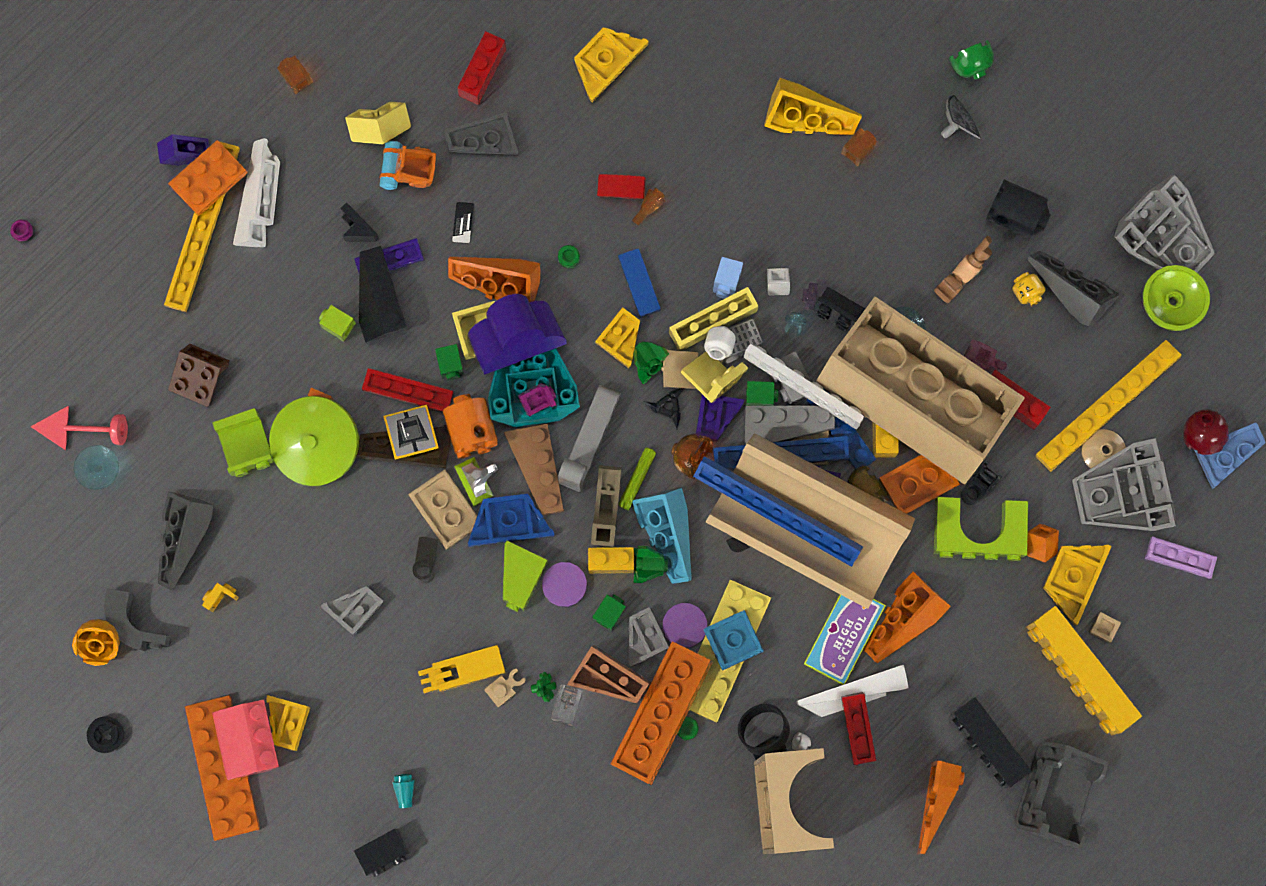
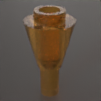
[632,188,666,226]

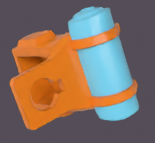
[379,141,436,190]

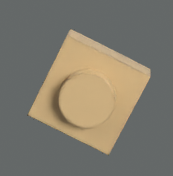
[1089,612,1121,643]

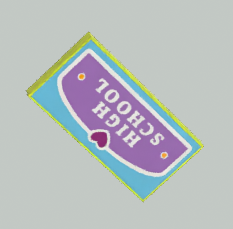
[804,595,886,685]

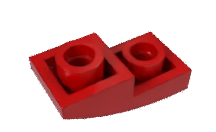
[597,174,646,199]

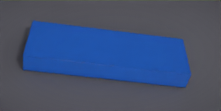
[618,248,661,318]

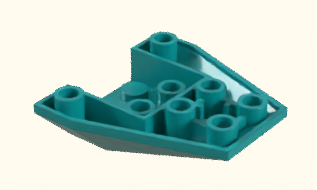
[488,348,580,427]

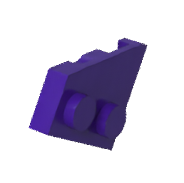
[695,394,744,441]

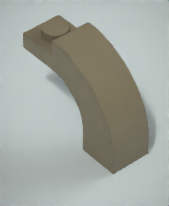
[591,465,622,547]

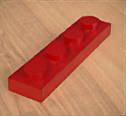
[362,368,454,412]

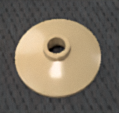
[1082,429,1126,469]

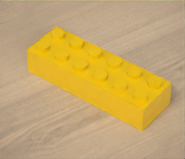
[1026,606,1142,736]

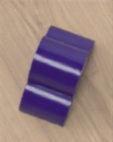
[468,294,567,375]

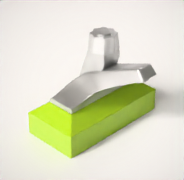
[454,457,498,507]

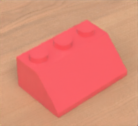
[212,700,279,780]

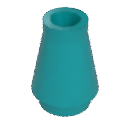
[392,774,415,808]

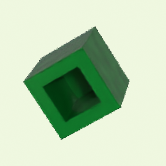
[435,344,464,380]
[746,381,778,406]
[592,594,626,632]

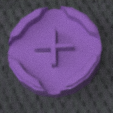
[542,562,587,607]
[662,603,707,648]

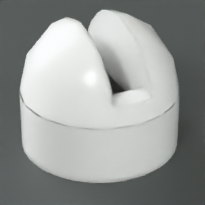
[792,732,811,751]

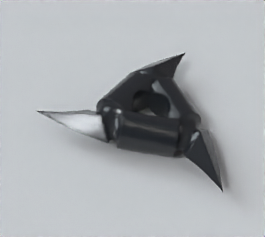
[644,388,684,429]

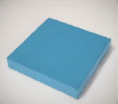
[703,610,764,671]

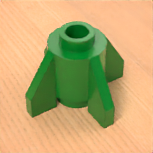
[633,341,669,384]
[633,546,668,583]

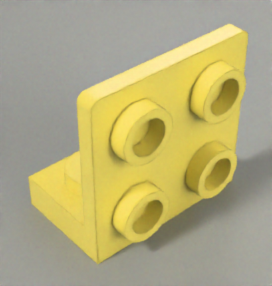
[681,352,748,403]

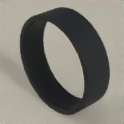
[738,704,790,756]

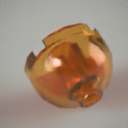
[671,433,713,479]

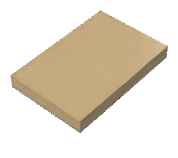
[408,469,477,550]

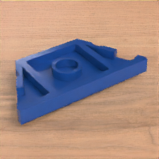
[467,494,554,547]

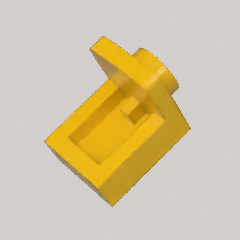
[202,583,239,612]

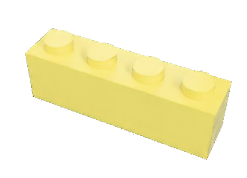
[669,287,758,351]

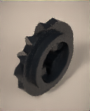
[87,716,124,753]

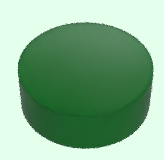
[558,245,580,268]
[677,717,699,740]

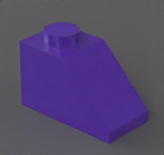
[157,134,209,166]

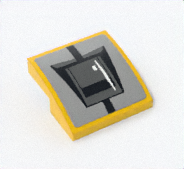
[383,405,439,460]

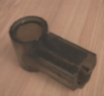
[412,536,439,584]

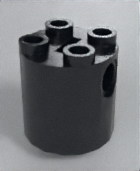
[986,179,1051,239]

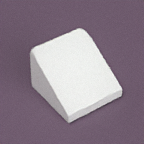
[767,268,790,296]

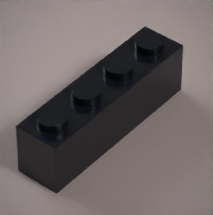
[951,697,1032,789]

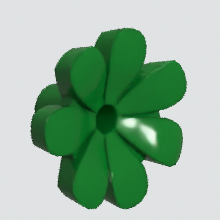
[531,672,556,702]

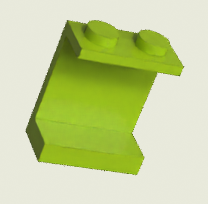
[212,408,274,477]

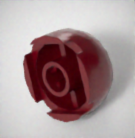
[1183,409,1229,455]

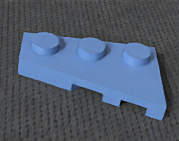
[1194,422,1266,489]

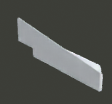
[233,138,280,248]
[796,665,909,717]

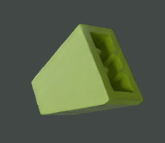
[503,541,548,612]

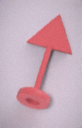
[31,406,128,450]

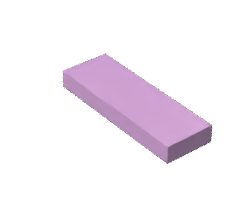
[1145,536,1217,579]

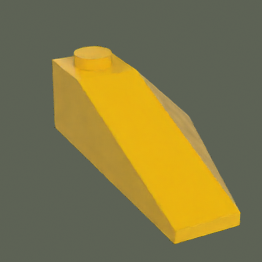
[764,78,862,135]

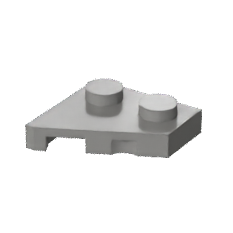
[320,586,384,636]
[629,607,669,667]

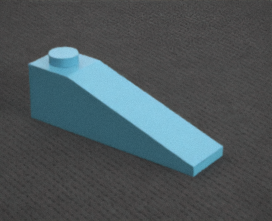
[633,488,692,584]

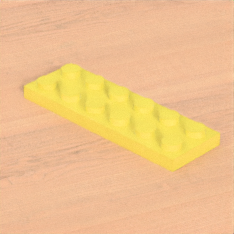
[689,580,771,723]

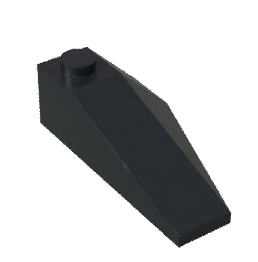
[359,246,408,343]

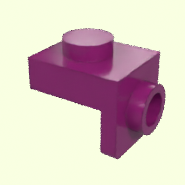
[518,383,556,416]

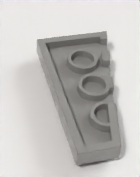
[745,406,835,445]

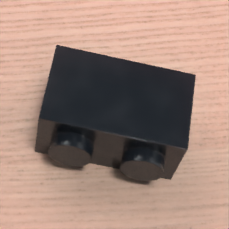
[354,829,410,877]

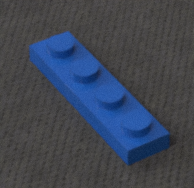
[806,389,876,473]

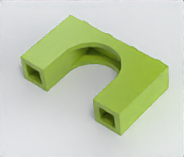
[934,497,1028,561]

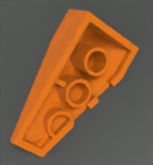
[448,257,540,302]
[918,760,964,854]

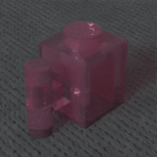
[964,340,1007,371]

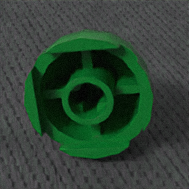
[949,40,994,80]

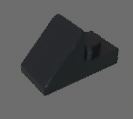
[340,202,379,242]

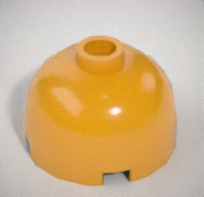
[72,619,120,666]

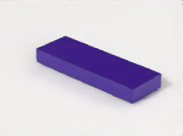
[354,238,424,272]

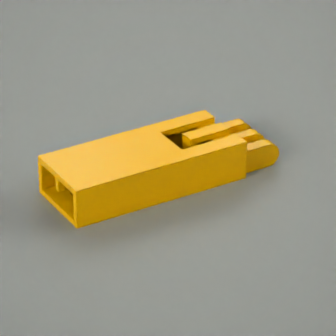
[418,645,506,694]

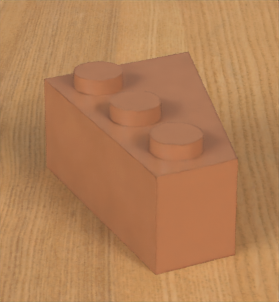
[567,645,651,703]

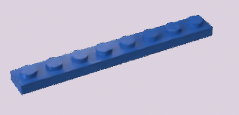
[693,456,863,567]

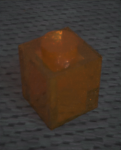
[277,55,312,94]
[842,128,877,167]

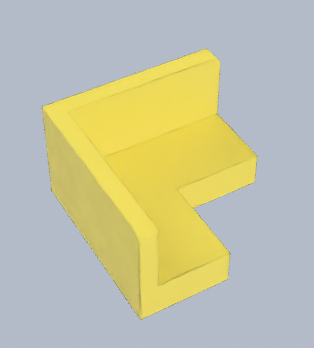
[345,102,411,144]
[452,301,495,360]

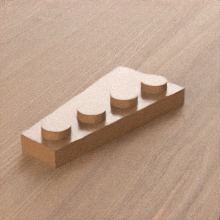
[504,424,564,516]

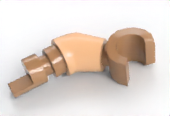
[934,236,992,303]

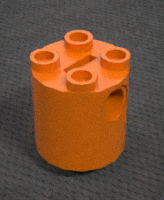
[443,394,498,459]

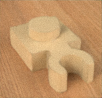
[484,669,526,708]

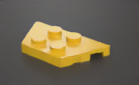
[574,27,649,103]
[1043,545,1112,626]

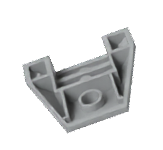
[1114,175,1215,272]
[1072,438,1176,531]

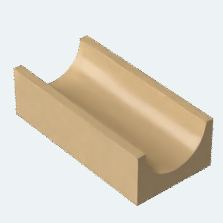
[816,297,1025,484]
[706,433,915,609]
[754,748,834,854]

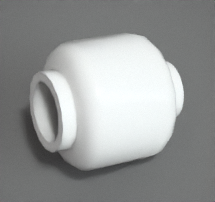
[704,326,736,360]

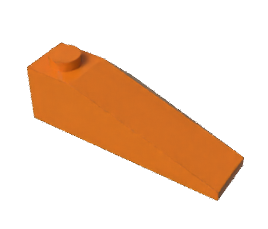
[864,571,951,663]

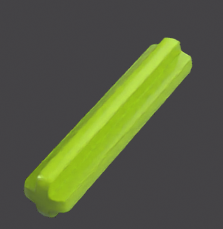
[618,447,656,510]

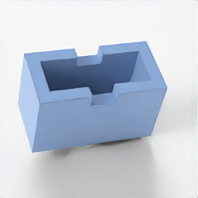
[713,257,743,299]

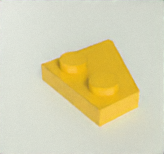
[595,307,640,368]
[266,695,310,751]

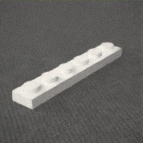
[744,344,864,430]

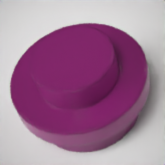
[10,219,33,242]

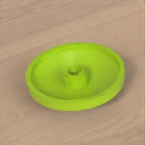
[269,396,359,486]

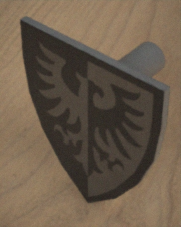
[941,95,981,139]

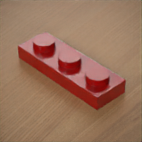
[841,692,876,765]

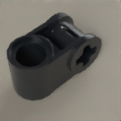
[961,462,1002,505]

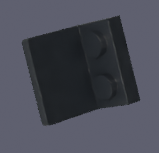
[814,286,865,332]

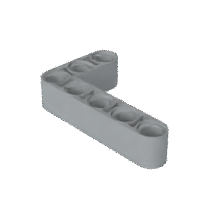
[558,384,621,492]

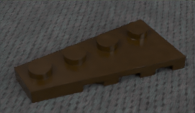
[357,425,451,469]

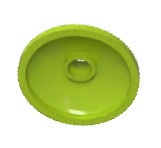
[1142,265,1210,331]

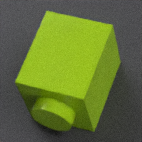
[319,305,356,341]

